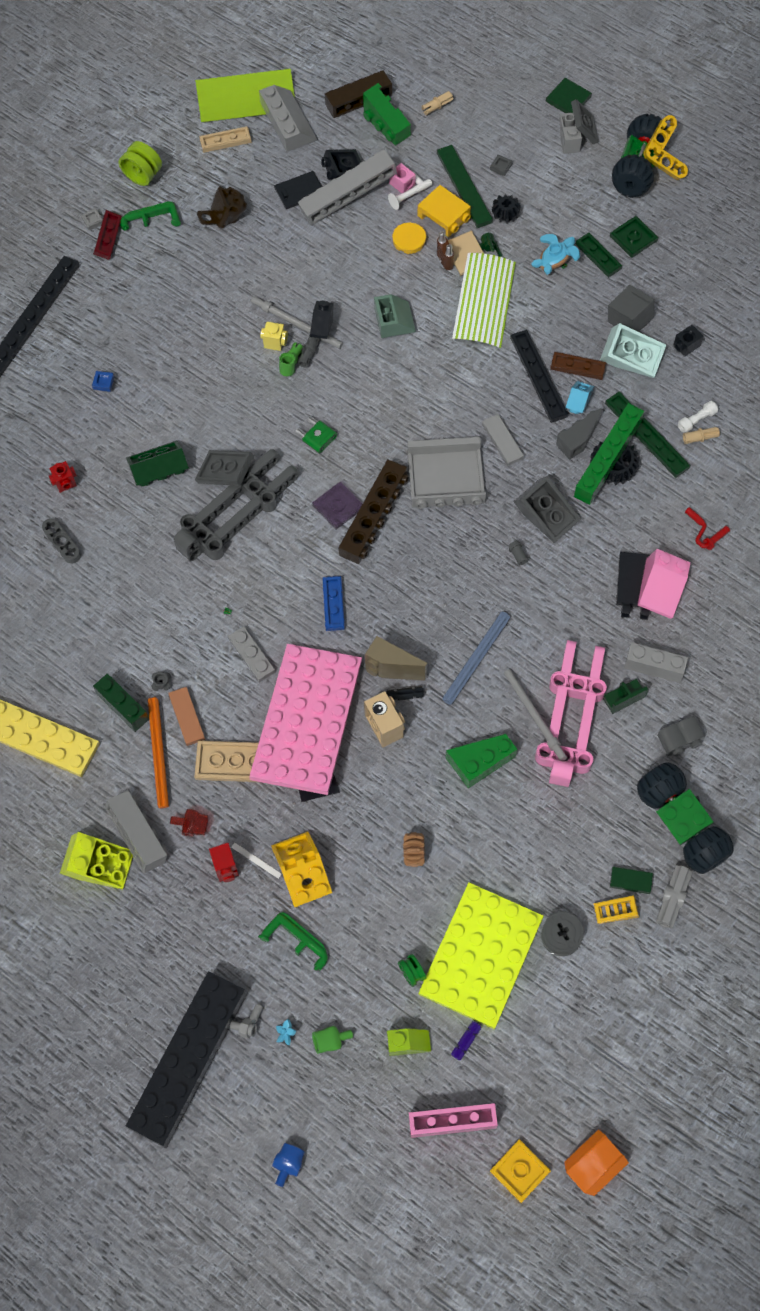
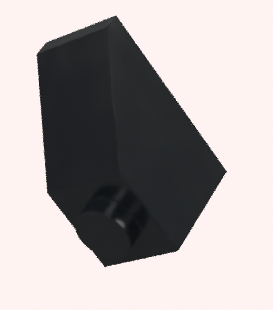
[310,300,334,339]

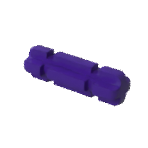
[451,1021,481,1061]

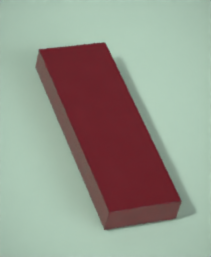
[93,210,122,260]

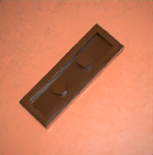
[550,352,606,380]

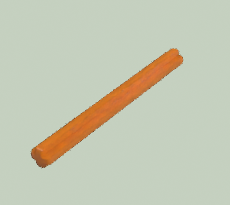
[148,697,169,809]

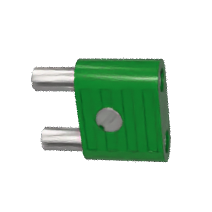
[295,416,338,454]

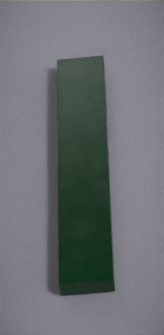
[437,145,493,228]
[605,391,691,478]

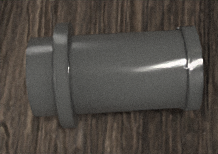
[509,541,529,566]

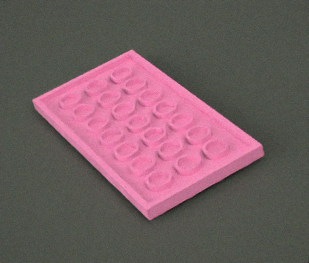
[249,644,362,795]

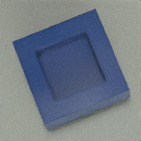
[92,371,114,392]

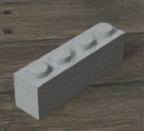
[105,790,168,874]

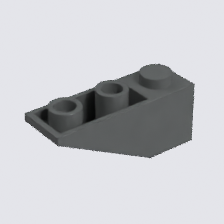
[556,408,602,460]

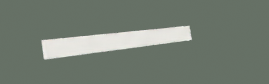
[231,843,282,879]

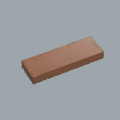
[168,687,205,746]

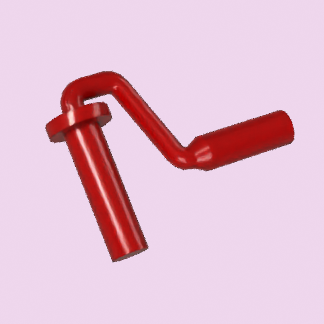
[685,507,730,550]

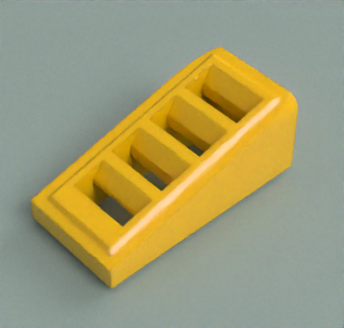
[594,895,639,924]

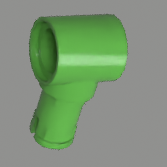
[279,342,303,376]

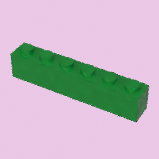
[574,403,644,505]

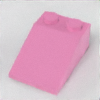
[638,549,690,619]

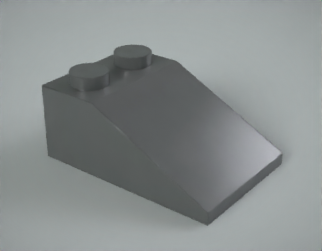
[513,476,581,543]

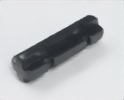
[386,686,424,701]

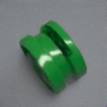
[398,954,427,987]

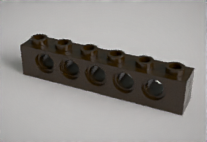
[338,459,409,564]

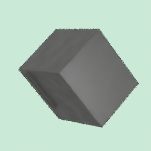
[608,284,654,332]

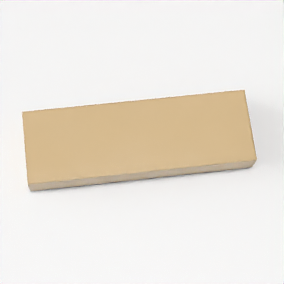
[199,126,252,153]

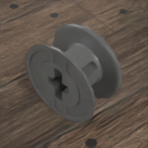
[541,911,584,957]

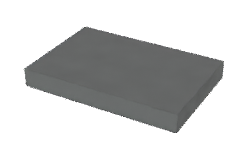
[195,450,254,486]

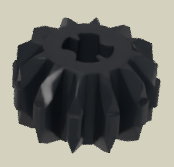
[492,194,521,223]

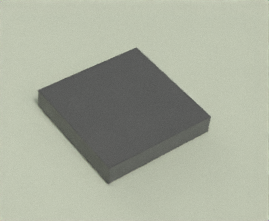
[571,99,599,144]

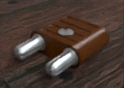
[437,231,454,270]

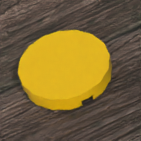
[392,222,426,254]

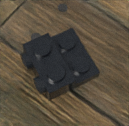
[321,149,361,181]

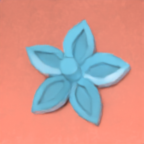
[276,1019,296,1045]

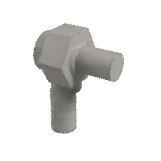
[230,1004,263,1039]

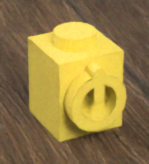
[260,322,288,351]

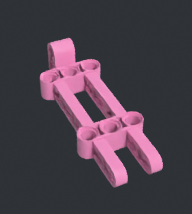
[535,640,607,787]

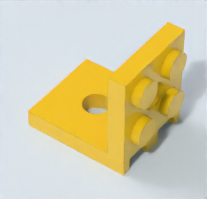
[271,832,332,908]

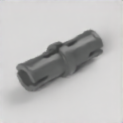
[297,335,320,368]

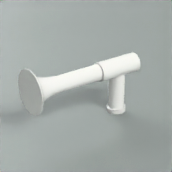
[388,172,432,210]

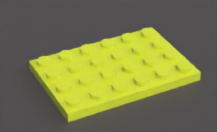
[418,882,543,1030]

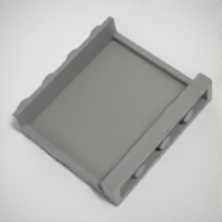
[407,437,486,509]

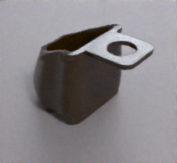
[197,186,247,228]

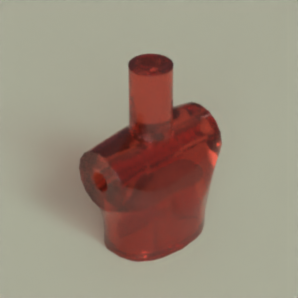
[170,809,208,837]

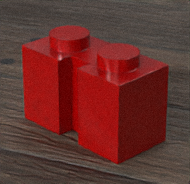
[209,843,239,883]

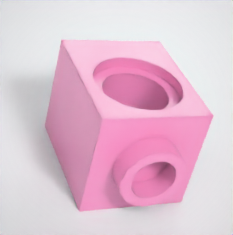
[389,163,416,193]

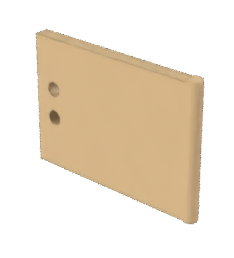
[448,231,483,276]

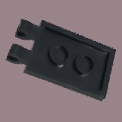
[616,552,650,620]

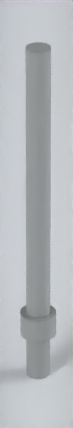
[251,296,343,349]
[504,669,567,761]

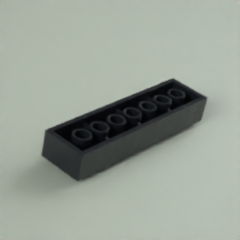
[125,971,247,1149]

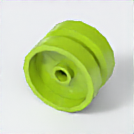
[118,141,162,186]

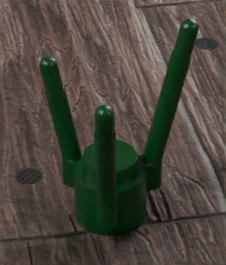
[479,233,503,257]

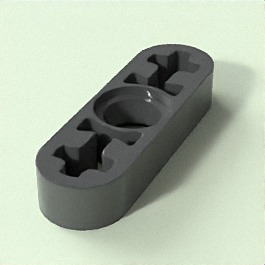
[42,519,81,564]

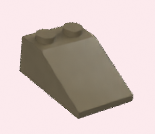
[365,636,427,681]

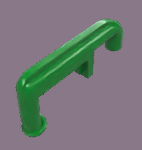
[120,201,181,231]
[258,912,328,971]

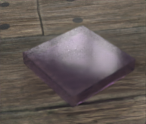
[312,481,362,530]

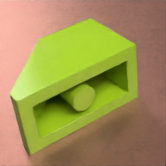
[387,1028,431,1056]

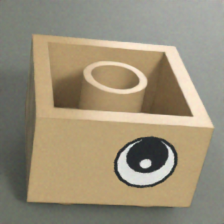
[364,692,405,748]

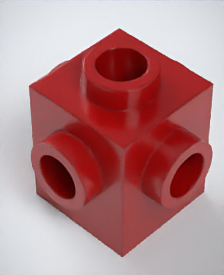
[49,461,77,493]

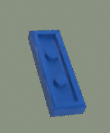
[322,576,345,631]

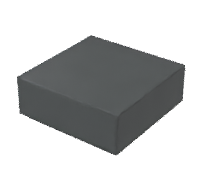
[490,155,513,176]

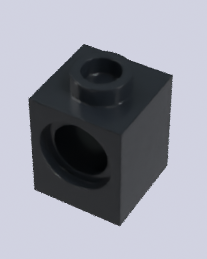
[673,324,704,357]

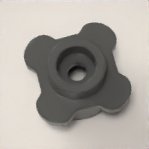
[151,672,171,691]

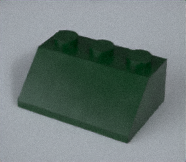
[126,440,189,487]

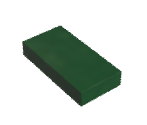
[609,867,653,894]

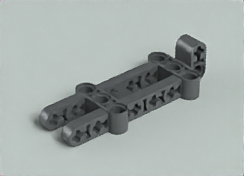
[174,449,300,561]

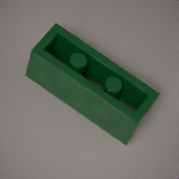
[93,673,149,732]

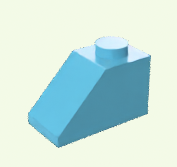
[566,381,594,414]

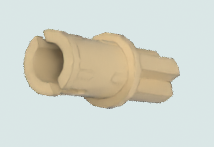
[421,91,453,115]
[683,427,720,445]

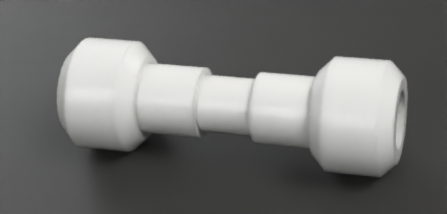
[678,401,718,433]

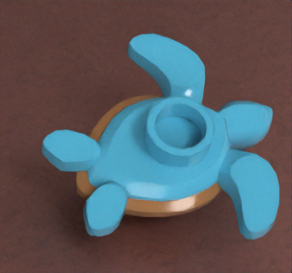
[532,234,580,275]

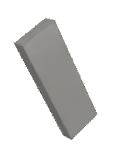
[482,414,524,466]

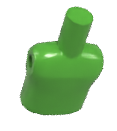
[312,1026,353,1054]

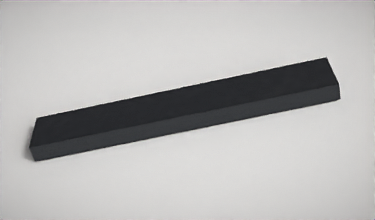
[510,330,568,423]

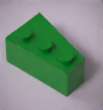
[363,83,411,146]
[445,734,517,789]

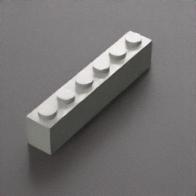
[298,149,397,225]

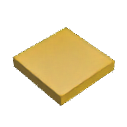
[489,1139,551,1203]

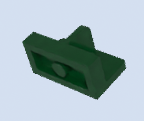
[603,679,649,714]

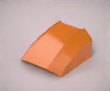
[564,1129,629,1196]

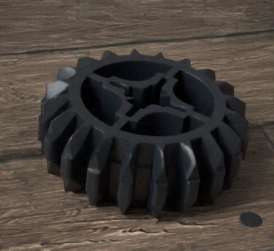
[590,441,640,486]

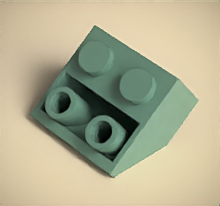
[374,294,416,338]

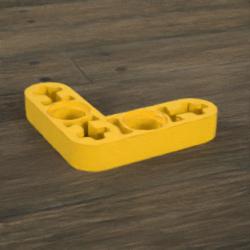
[643,115,688,180]

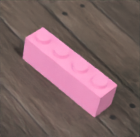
[409,1103,498,1138]

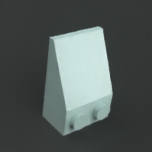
[600,323,666,378]

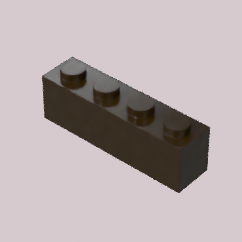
[325,70,392,118]

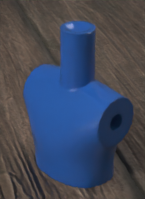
[272,1143,305,1187]

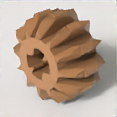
[403,832,425,867]

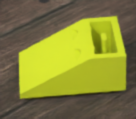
[60,832,133,889]

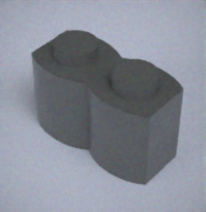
[657,716,705,756]

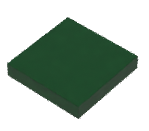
[546,78,592,113]
[610,216,658,258]

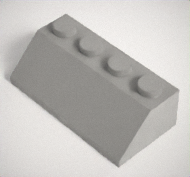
[259,85,317,152]

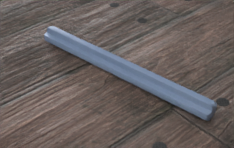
[442,612,510,705]

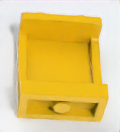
[417,185,471,237]

